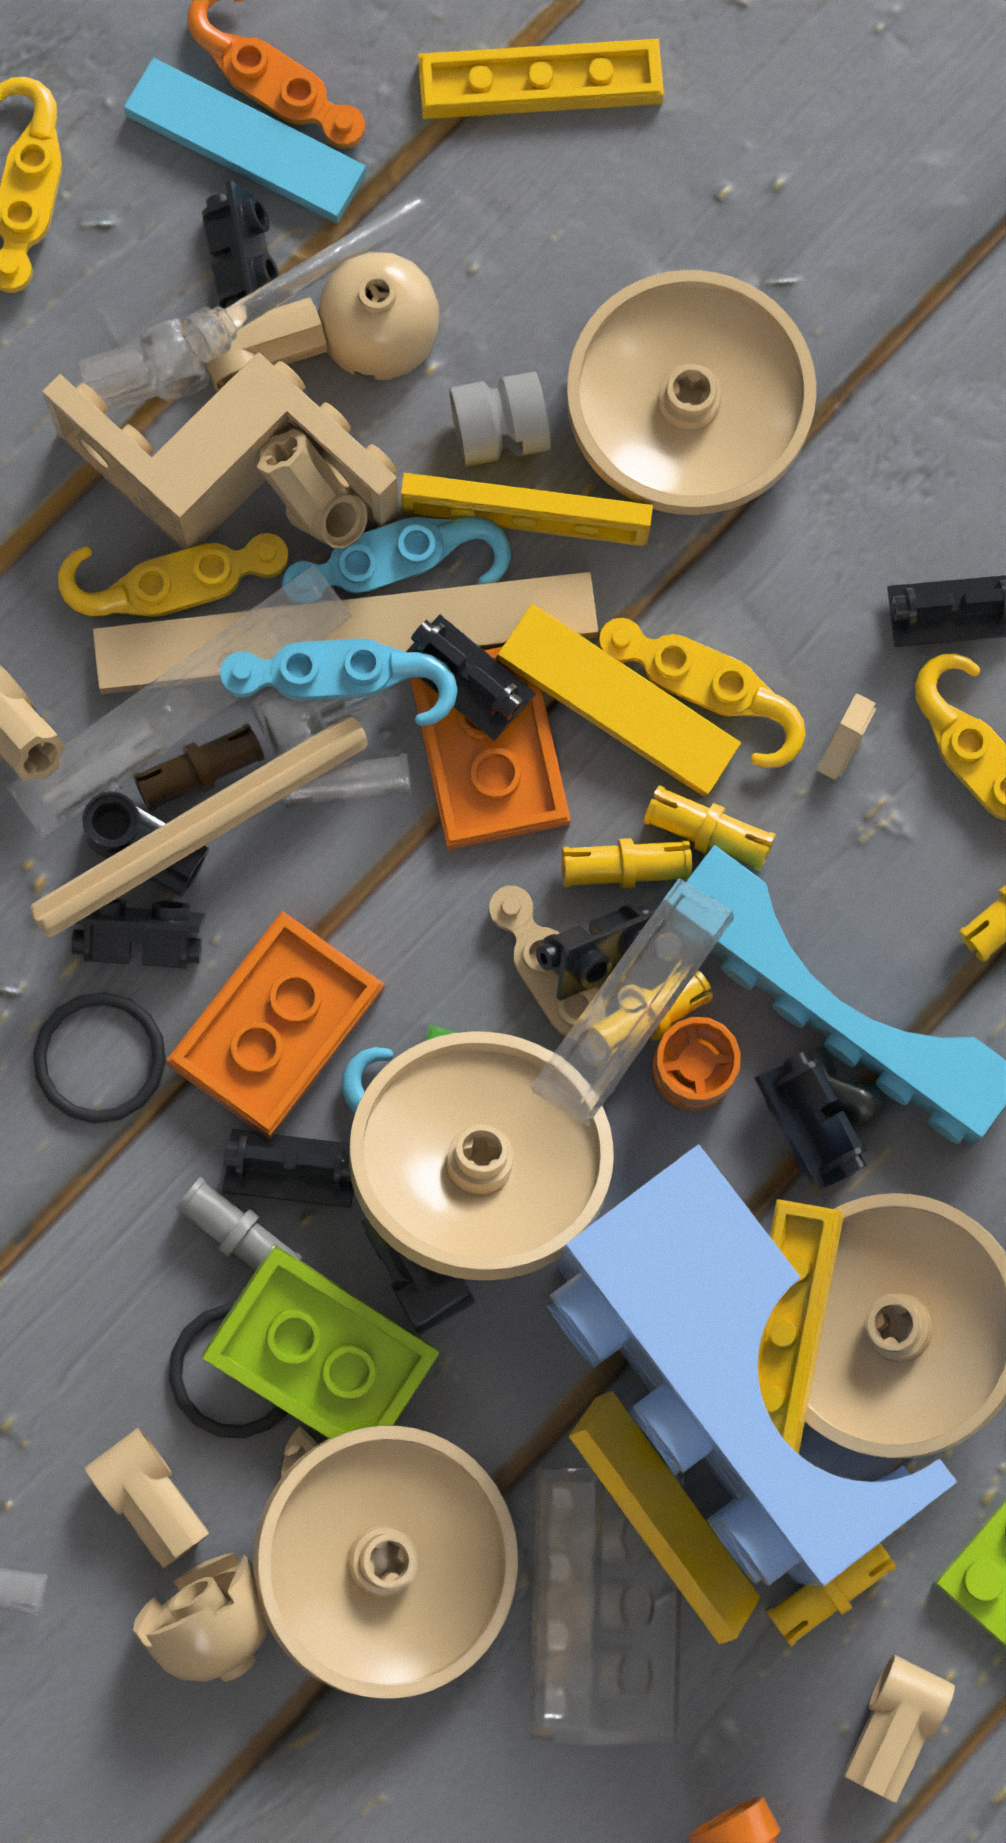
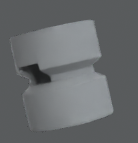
[449,371,551,467]

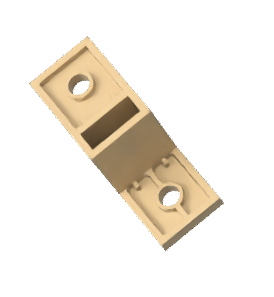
[42,352,399,550]

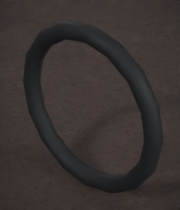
[33,992,166,1124]
[169,1303,288,1439]

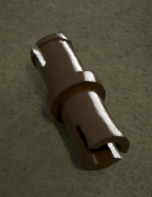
[133,723,265,812]

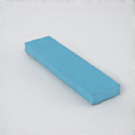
[124,57,367,225]

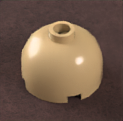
[318,252,439,380]
[133,1553,268,1682]

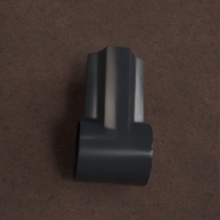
[82,791,209,898]
[361,1218,476,1335]

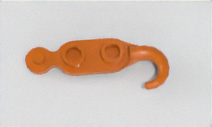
[187,0,365,149]

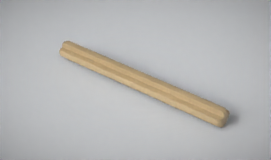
[30,716,368,937]

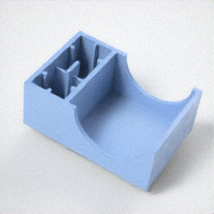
[546,1144,957,1586]

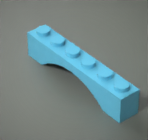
[667,845,1006,1145]

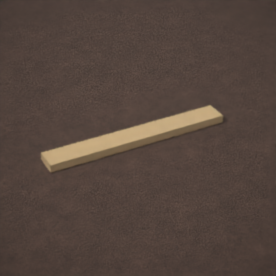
[93,572,598,695]

